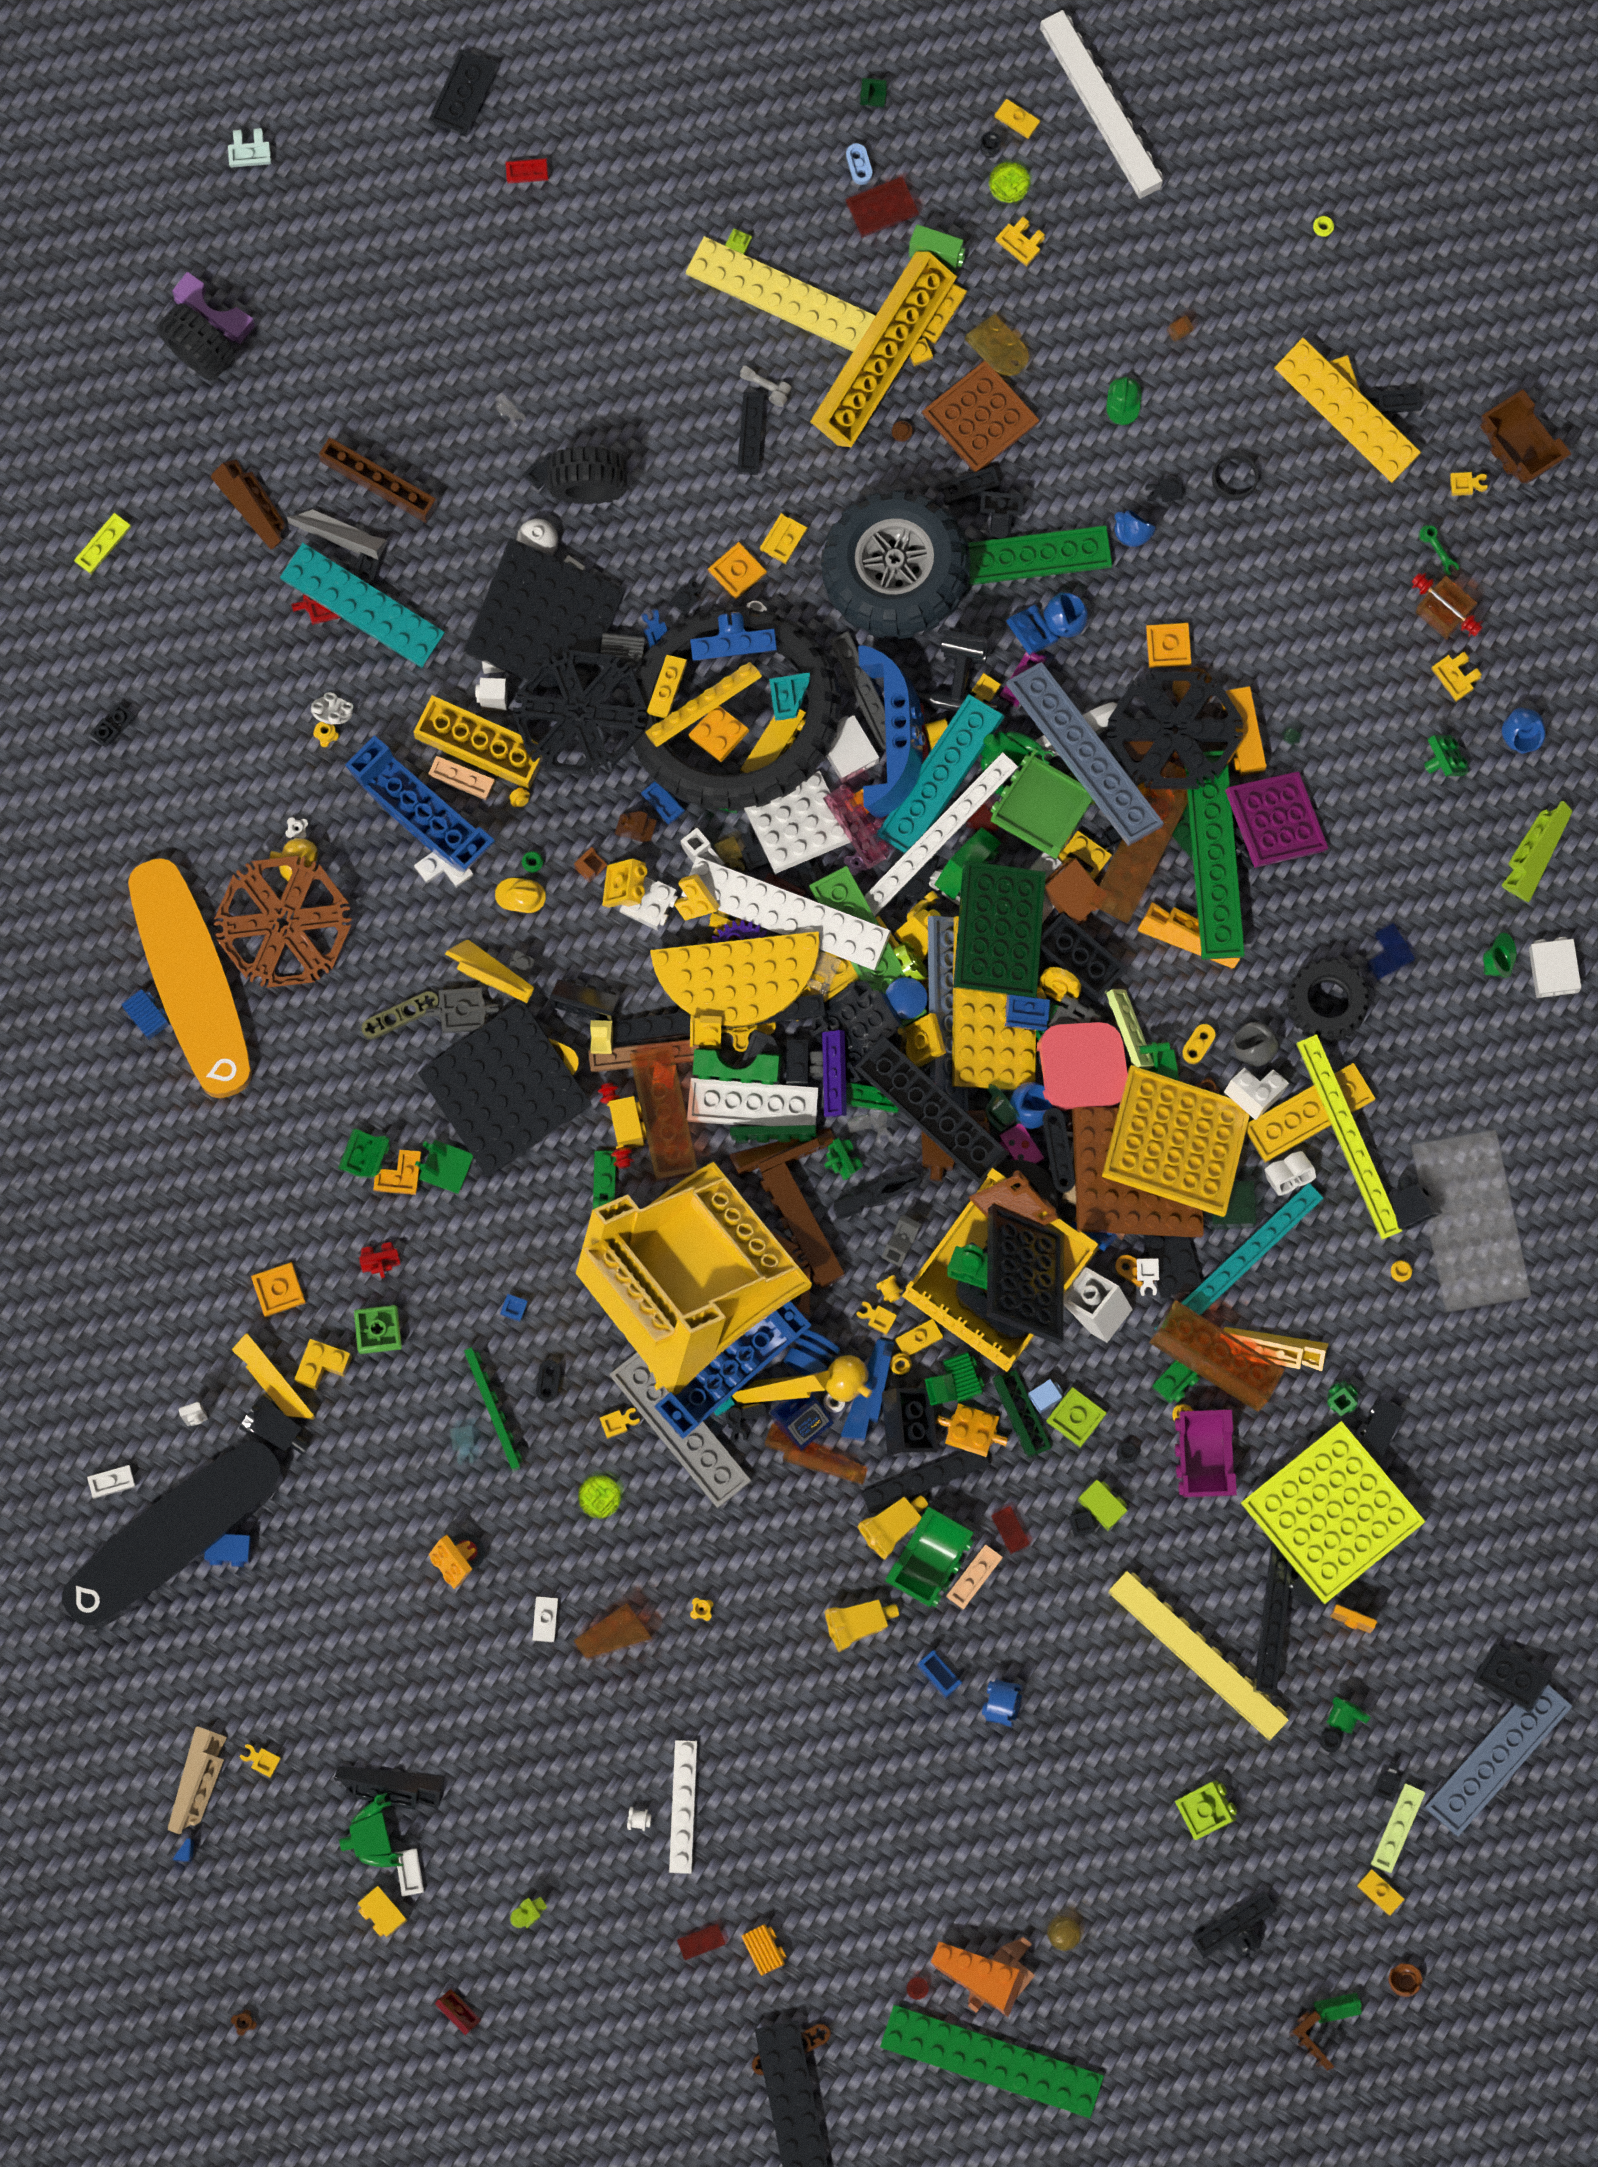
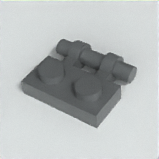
[1048,994,1101,1027]

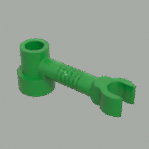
[1418,525,1459,576]

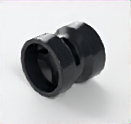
[980,131,1001,158]

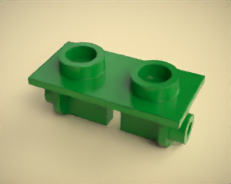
[1314,1993,1362,2024]

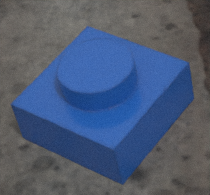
[500,1294,528,1322]

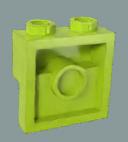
[1175,1780,1237,1841]

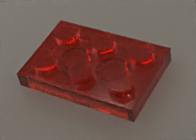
[845,177,919,238]

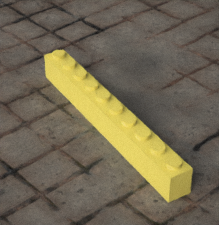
[1108,1571,1288,1741]

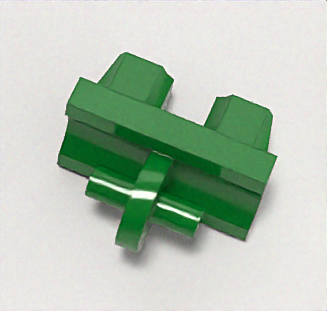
[824,1138,862,1181]

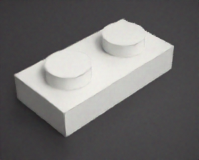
[87,1465,135,1499]

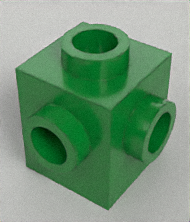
[1327,1380,1359,1416]

